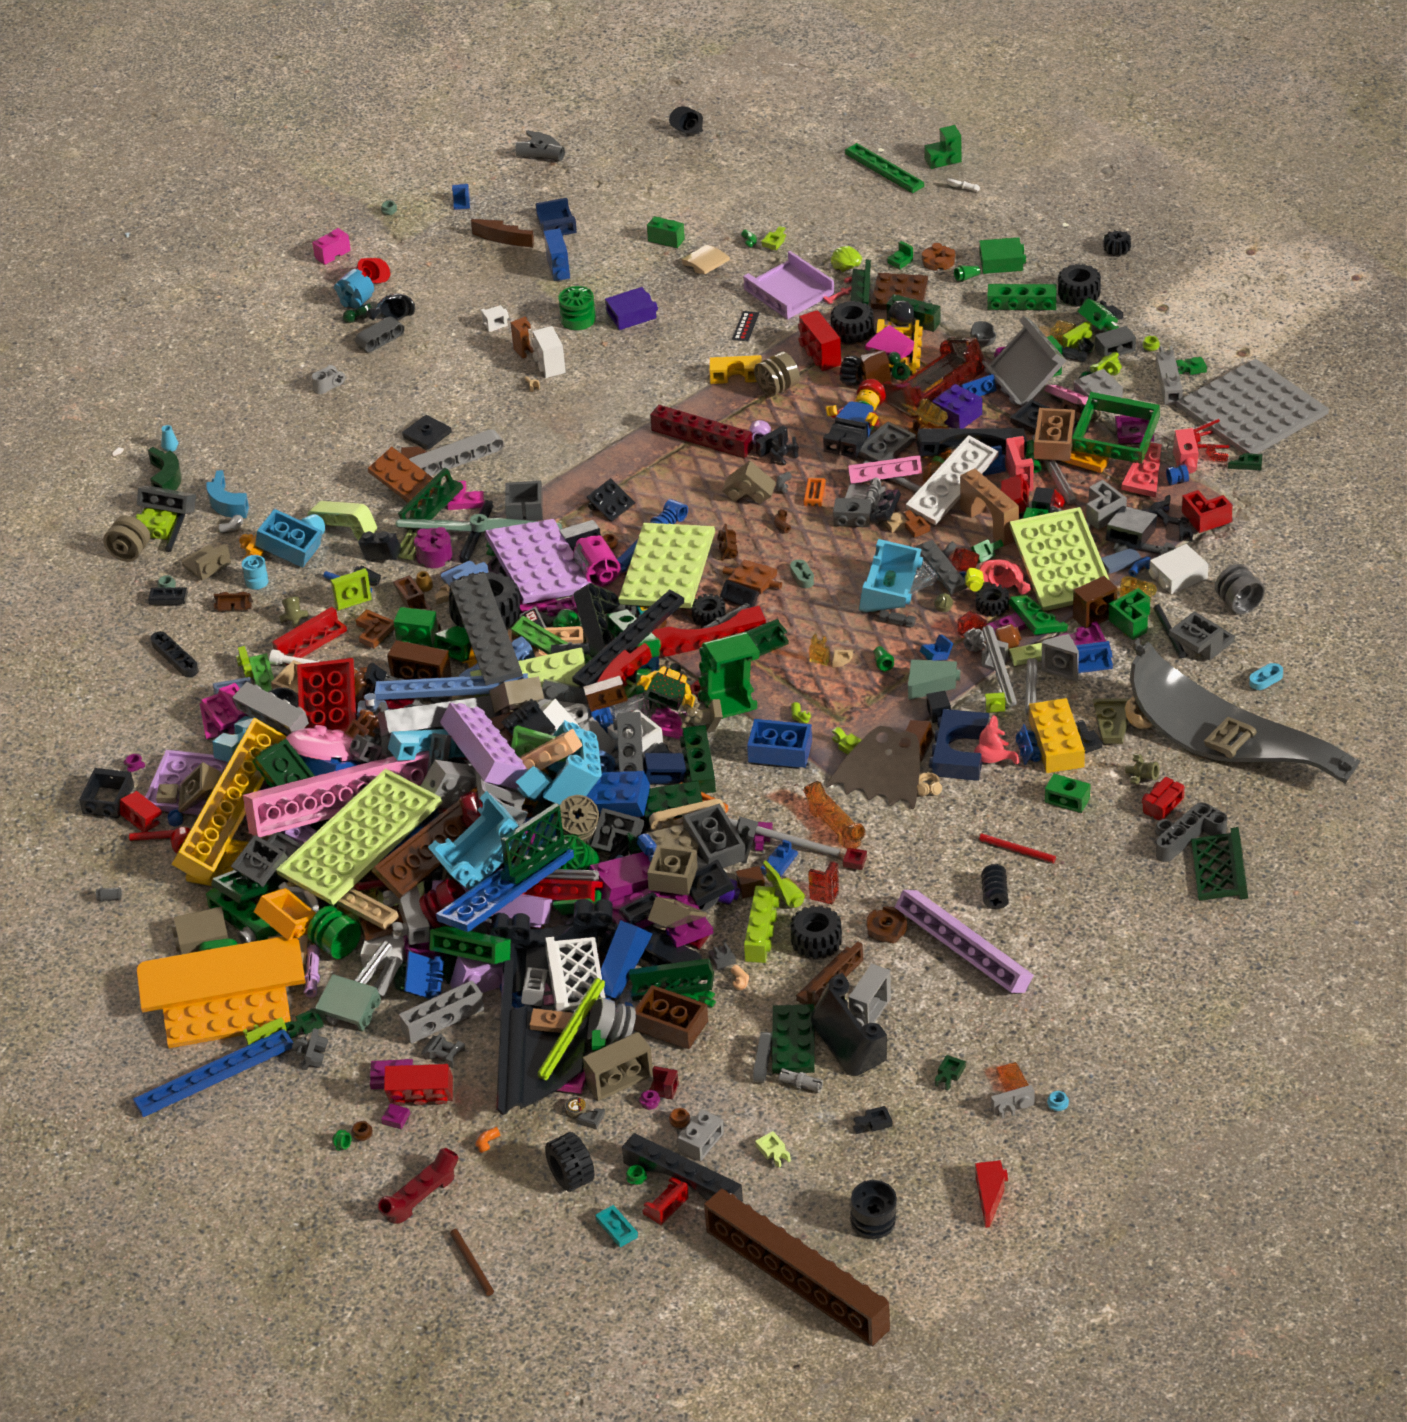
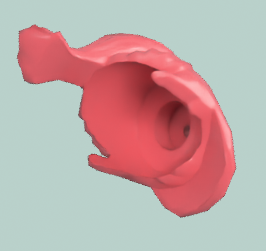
[978,559,1031,594]
[974,715,1019,765]

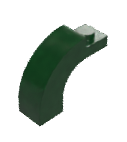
[148,447,182,491]

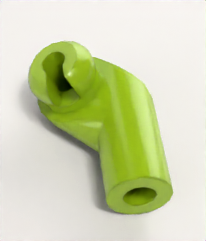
[791,702,811,724]

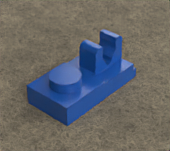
[761,840,798,877]

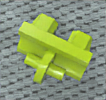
[1090,352,1122,376]

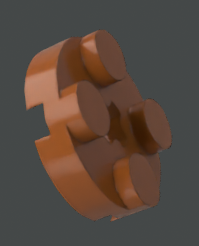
[922,243,955,271]

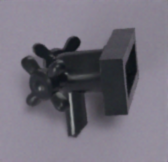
[756,425,799,465]

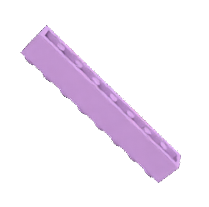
[895,890,1034,993]

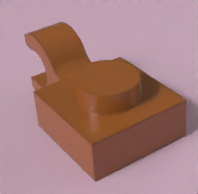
[903,509,930,538]

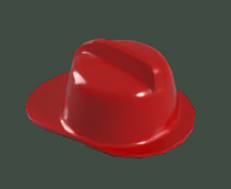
[356,258,391,283]

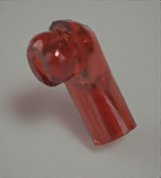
[1205,444,1229,462]

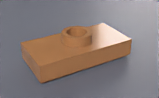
[530,1008,574,1033]

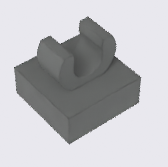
[708,943,736,970]

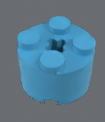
[334,269,374,308]

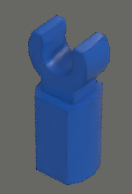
[637,834,657,862]

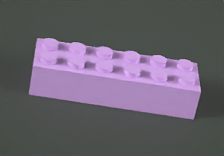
[440,703,527,789]

